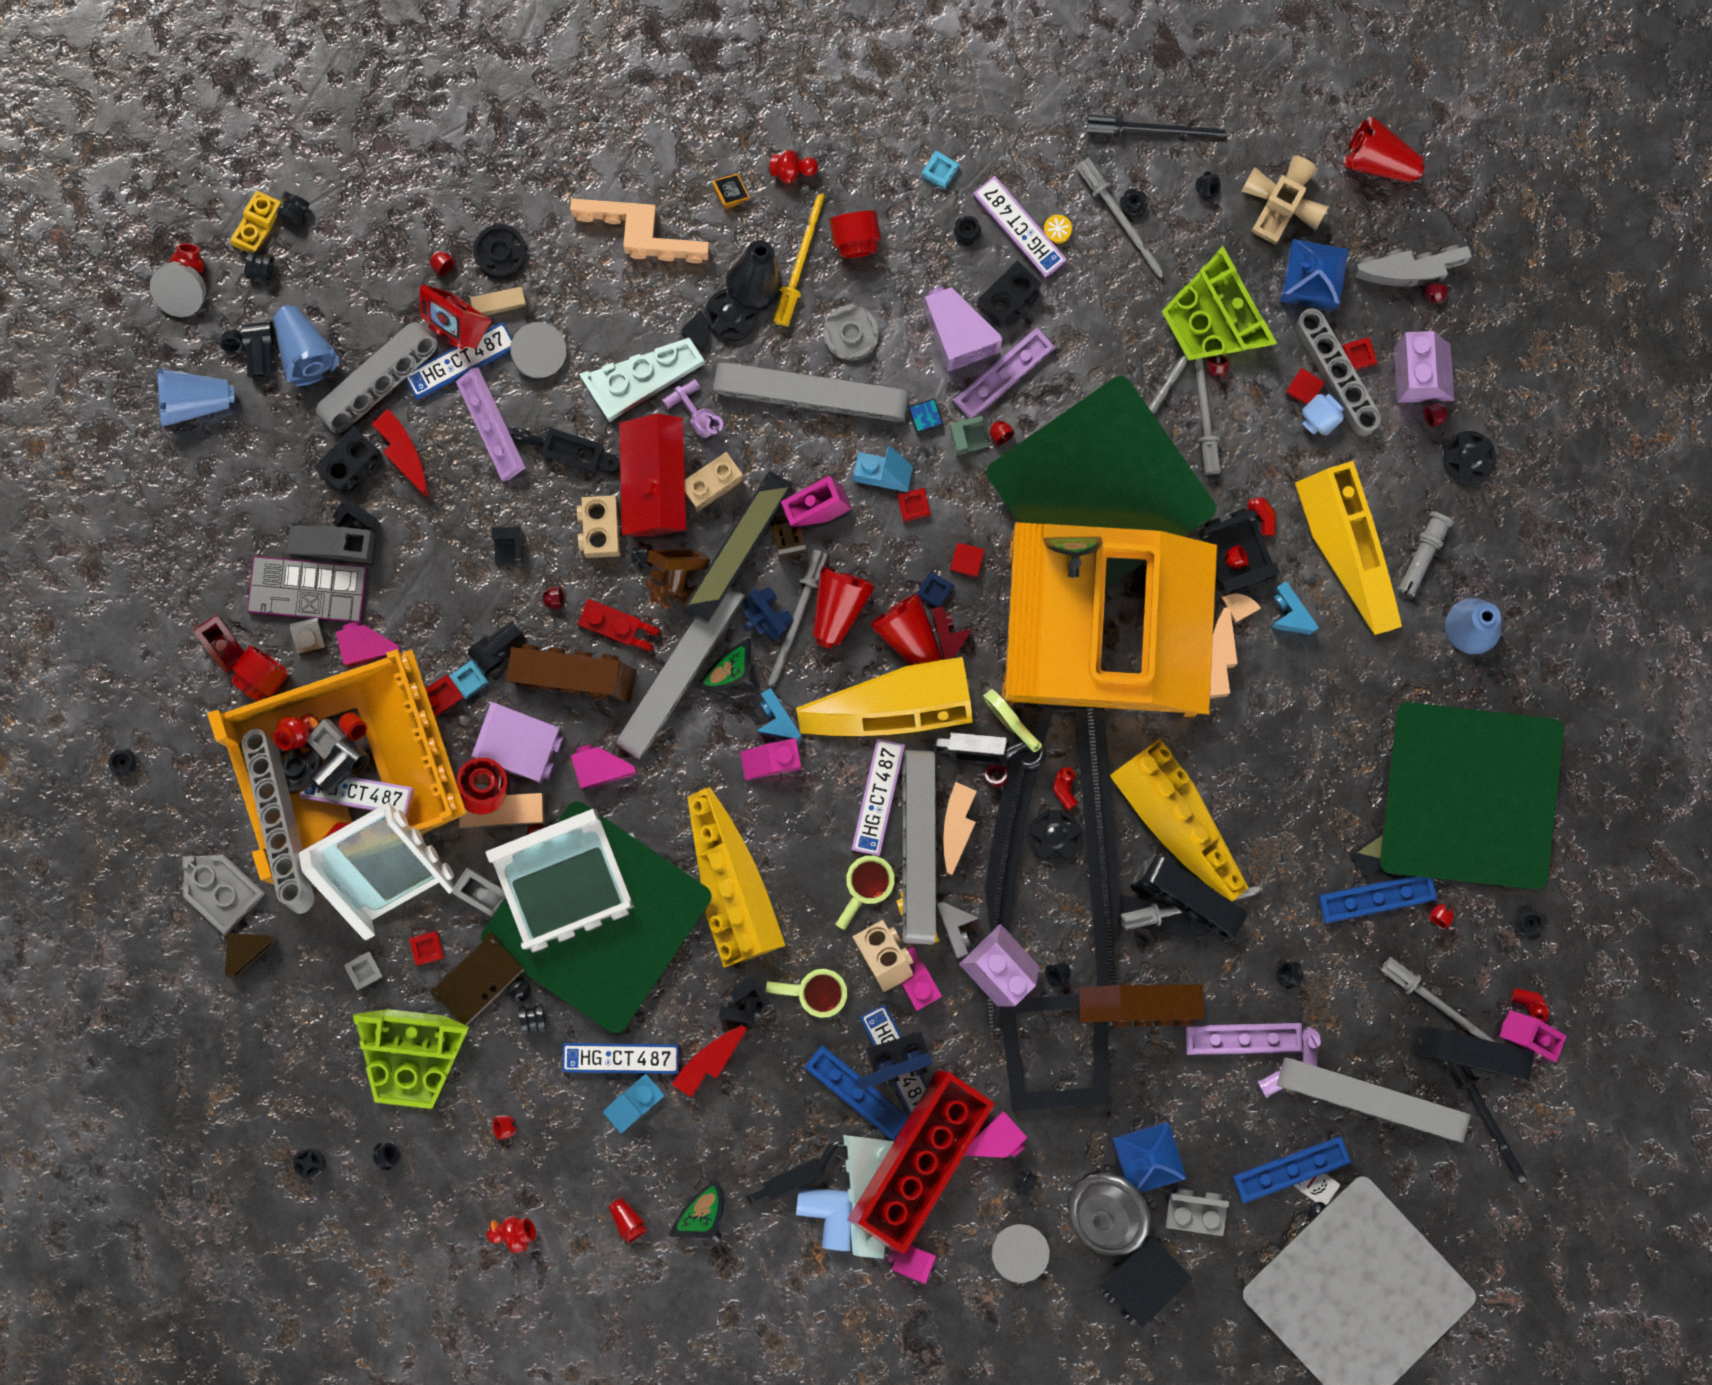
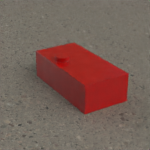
[619,413,686,538]

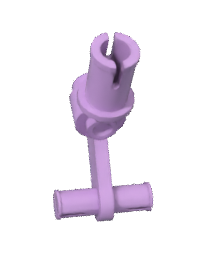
[661,379,723,438]
[1257,1027,1321,1098]

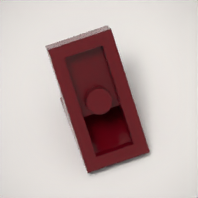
[932,606,972,660]
[193,614,245,674]

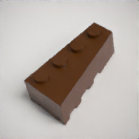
[506,644,636,704]
[1079,984,1204,1027]

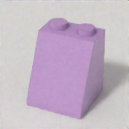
[923,287,1002,372]
[1394,331,1454,403]
[472,702,564,784]
[959,924,1040,1006]

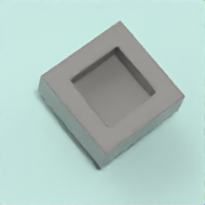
[290,618,325,654]
[307,719,346,760]
[344,951,384,991]

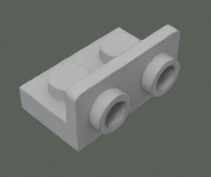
[1165,1188,1229,1236]

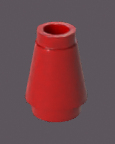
[608,1198,647,1243]

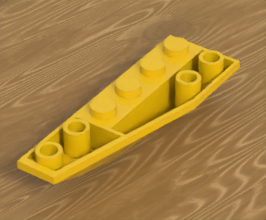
[1294,461,1402,636]
[796,657,973,736]
[1110,739,1248,902]
[687,787,786,968]

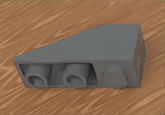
[287,526,375,564]

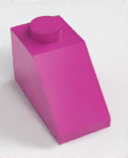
[781,475,852,527]
[336,622,403,668]
[740,738,801,781]
[571,744,637,791]
[892,947,942,1011]
[1499,1010,1567,1062]
[964,1111,1027,1157]
[888,1244,936,1284]

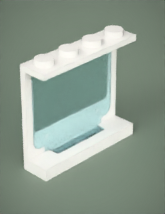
[299,802,454,941]
[485,809,634,953]

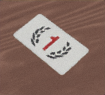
[1293,1174,1340,1205]

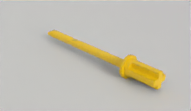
[773,193,824,327]

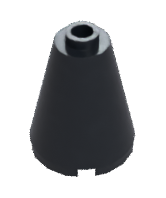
[726,240,782,308]

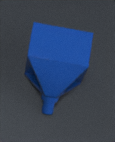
[1279,239,1349,312]
[1110,1122,1187,1193]

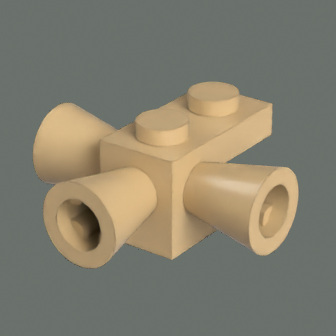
[1241,156,1329,245]

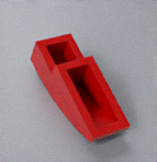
[372,409,429,497]
[671,1025,747,1097]

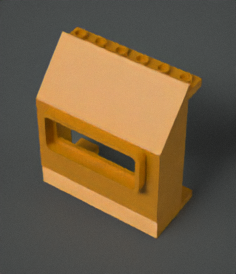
[1002,522,1217,717]
[207,649,466,885]

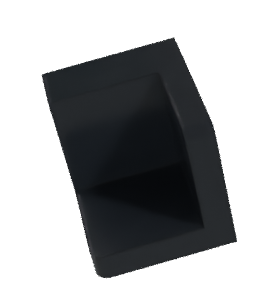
[492,527,524,566]

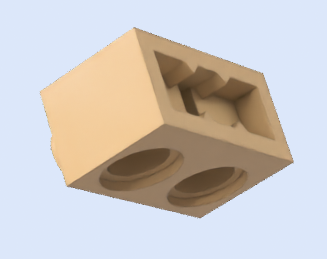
[685,452,744,513]
[577,495,620,558]
[853,920,914,992]

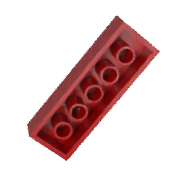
[847,1070,995,1254]

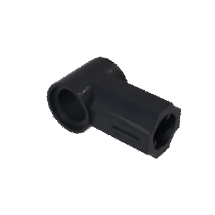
[241,321,274,379]
[467,621,528,675]
[309,737,369,796]

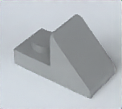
[452,868,506,917]
[936,902,979,959]

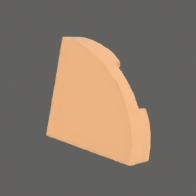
[1221,594,1261,623]

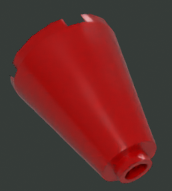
[1343,116,1425,183]
[812,566,876,648]
[870,594,943,665]

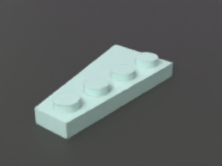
[579,338,705,422]
[843,1135,894,1259]

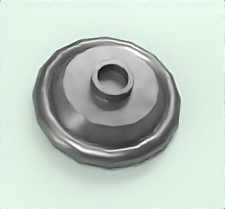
[1069,1173,1151,1257]

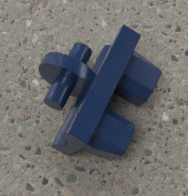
[742,587,793,642]

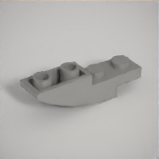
[1353,245,1472,286]

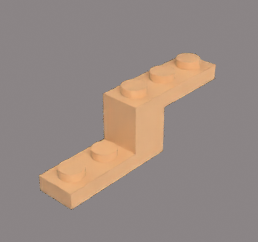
[570,199,710,263]

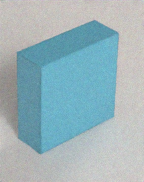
[921,150,960,190]
[449,660,490,700]

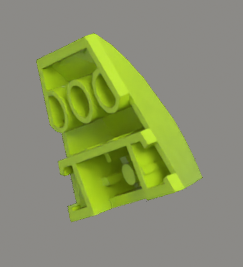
[1162,246,1277,361]
[353,1009,469,1109]

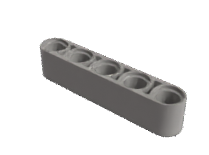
[1295,308,1381,436]
[316,322,437,433]

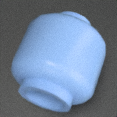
[1302,393,1344,436]

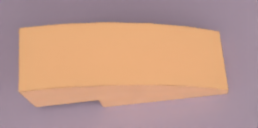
[1210,607,1238,699]
[943,782,977,876]
[459,793,545,828]

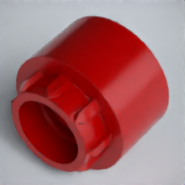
[829,211,881,258]
[232,645,290,701]
[457,757,507,815]

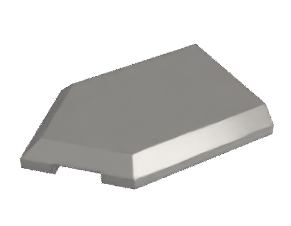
[183,855,265,936]

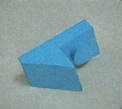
[852,446,913,492]
[1271,581,1319,635]
[757,688,802,742]
[603,1074,665,1134]

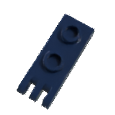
[856,1049,933,1089]

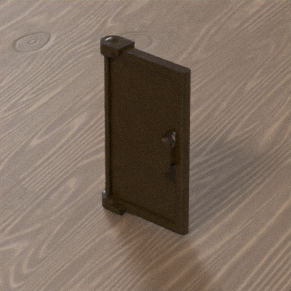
[429,932,525,1026]

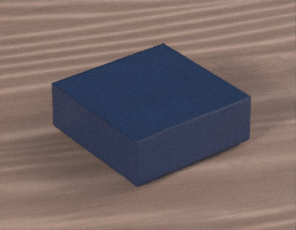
[917,571,954,608]

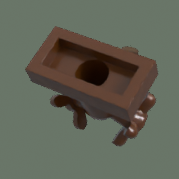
[646,549,710,610]

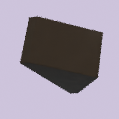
[771,515,807,562]
[225,933,277,979]

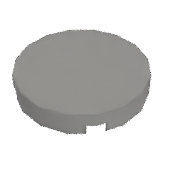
[150,262,206,317]
[823,304,879,361]
[510,322,566,379]
[991,1224,1050,1283]

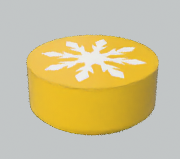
[1043,215,1072,244]

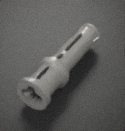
[1398,511,1454,597]

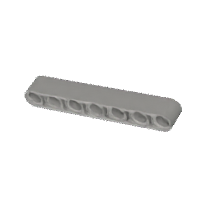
[712,363,909,422]
[615,586,745,760]
[242,729,314,914]
[903,750,936,944]
[1276,1057,1471,1143]

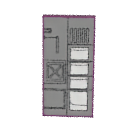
[247,556,368,624]

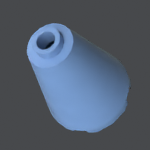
[273,305,339,386]
[157,369,235,426]
[1445,598,1502,655]

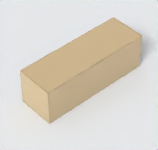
[470,286,527,316]

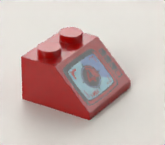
[419,284,492,350]

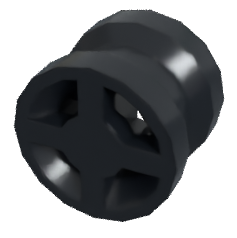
[275,192,310,225]
[244,250,274,283]
[519,1003,547,1035]
[293,1148,326,1178]

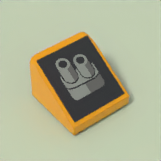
[712,173,750,211]

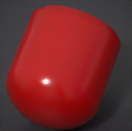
[338,712,368,741]

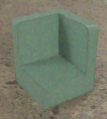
[949,416,989,456]

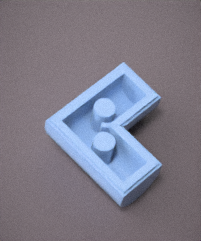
[796,1186,852,1251]

